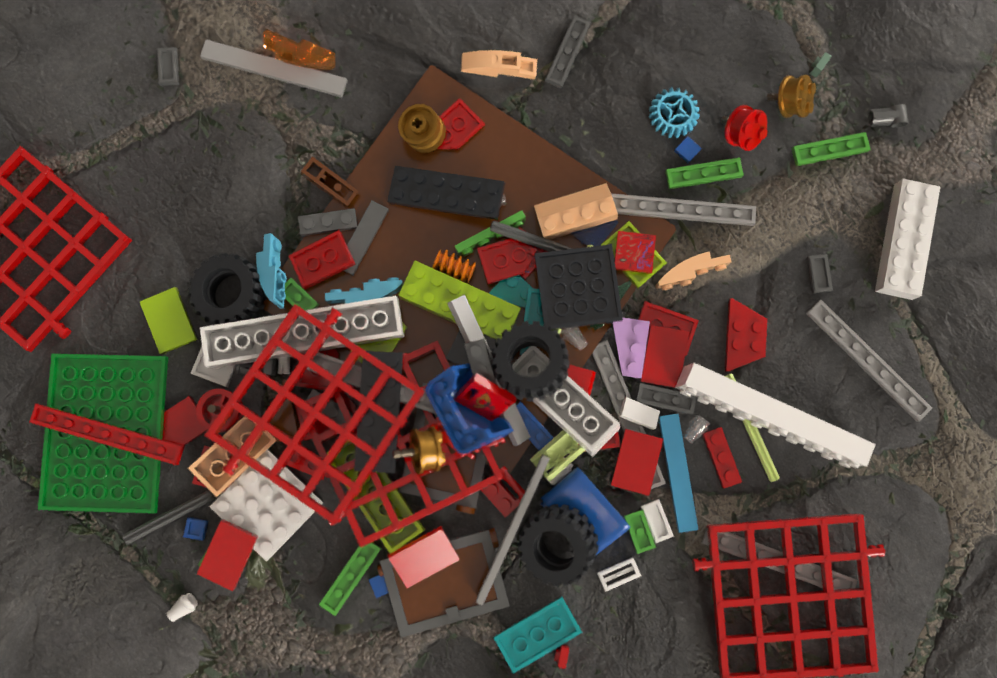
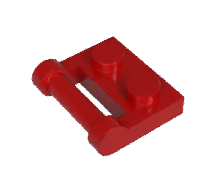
[481,465,525,518]

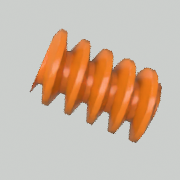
[433,249,476,282]

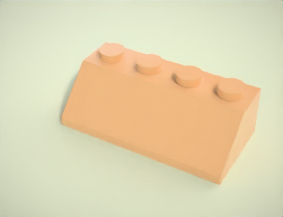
[534,183,618,240]
[188,416,277,497]

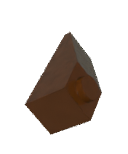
[301,156,359,207]
[271,379,300,442]

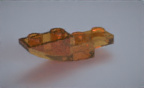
[263,29,335,70]

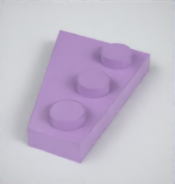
[613,318,650,378]

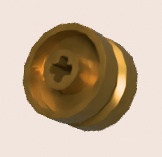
[398,104,446,153]

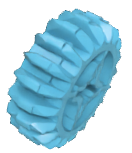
[649,87,700,138]

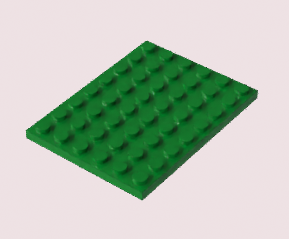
[38,354,168,513]

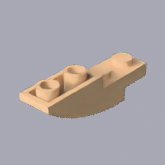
[461,50,537,79]
[655,252,731,291]

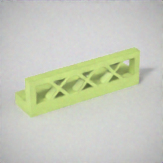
[530,430,585,481]

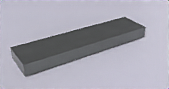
[545,16,591,89]
[344,200,389,276]

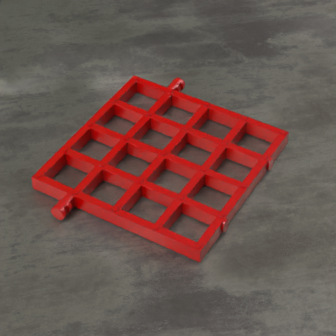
[0,146,133,352]
[205,304,425,525]
[297,340,506,548]
[693,513,885,678]

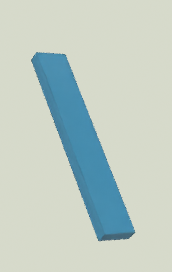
[659,414,698,533]

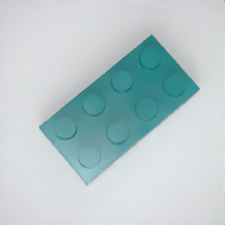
[493,596,582,674]

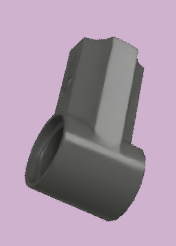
[868,104,908,128]

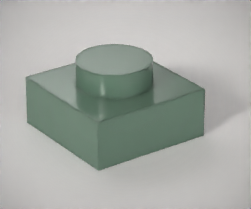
[810,52,831,78]

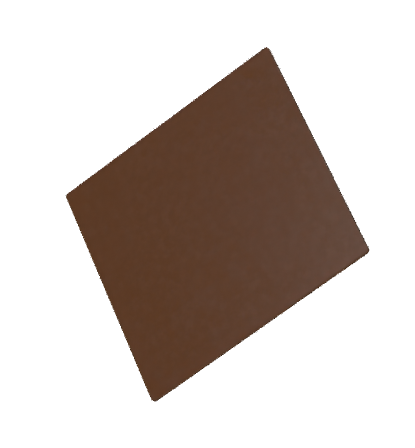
[263,66,676,474]

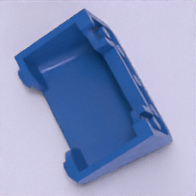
[426,363,514,454]
[540,467,631,555]

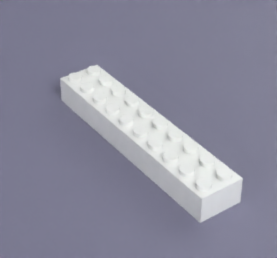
[200,296,404,369]
[675,363,875,468]

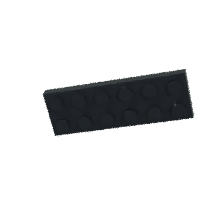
[387,166,505,220]
[354,351,403,473]

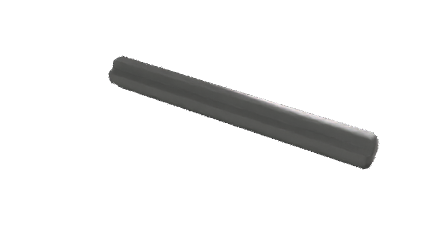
[490,221,573,252]
[122,490,214,544]

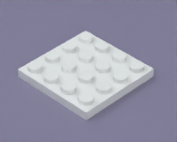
[210,449,323,562]

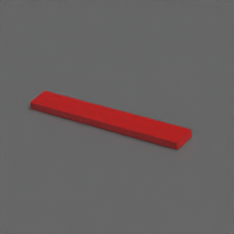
[29,404,185,465]

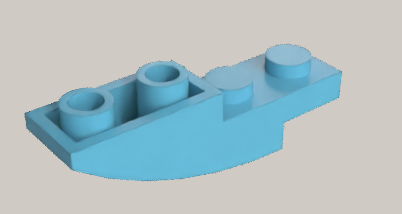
[256,233,287,309]
[325,277,404,304]

